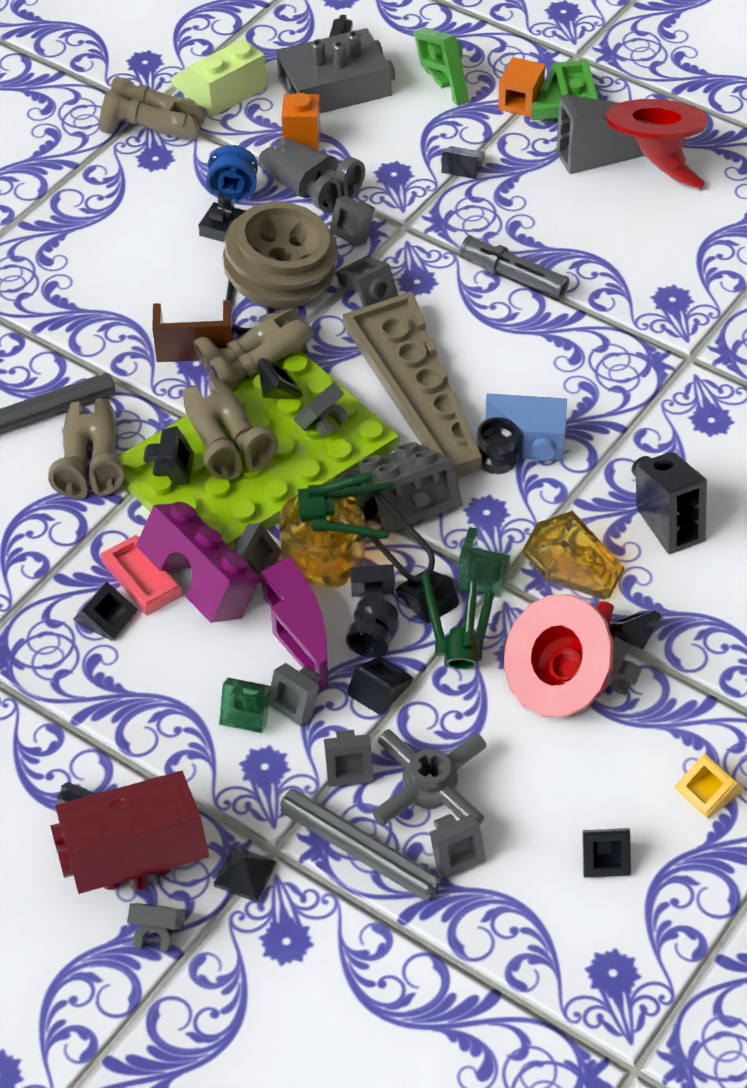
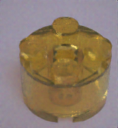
[279,494,365,588]

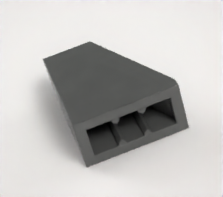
[556,94,644,174]

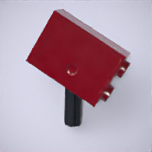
[50,770,209,894]

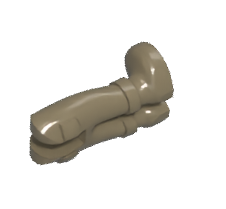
[99,76,207,140]
[193,307,314,391]
[183,377,278,480]
[48,398,125,499]

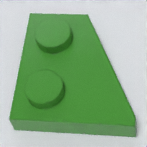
[414,28,469,105]
[531,60,598,120]

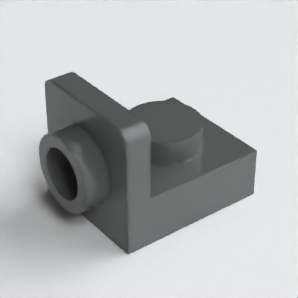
[335,256,398,307]

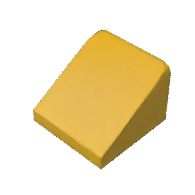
[674,753,745,818]

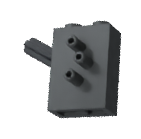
[276,14,395,114]

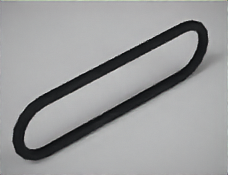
[337,470,435,583]

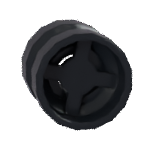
[477,417,518,474]
[346,597,398,658]

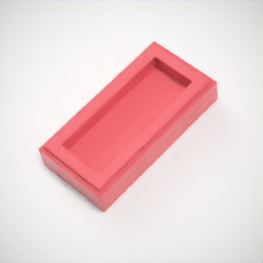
[101,534,182,616]

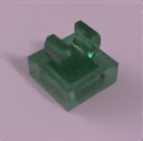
[219,677,271,733]

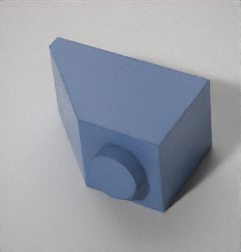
[485,393,567,461]

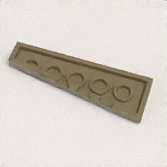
[343,291,482,477]

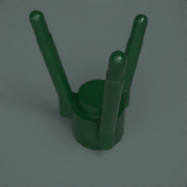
[298,472,395,539]
[421,573,494,670]

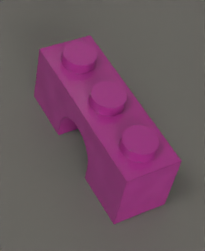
[136,502,261,623]

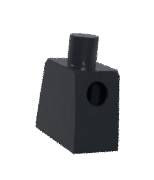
[631,452,707,554]

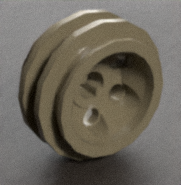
[223,202,338,309]

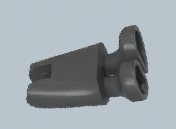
[258,137,366,213]

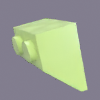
[170,38,267,117]

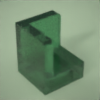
[459,527,510,598]

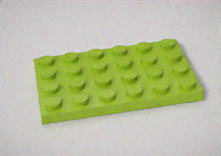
[117,350,399,550]

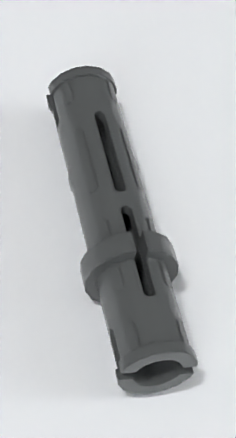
[459,235,570,300]

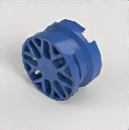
[206,145,258,203]

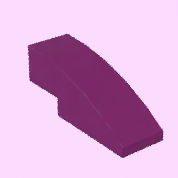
[261,556,328,690]

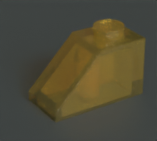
[521,510,625,600]

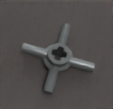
[372,729,487,826]

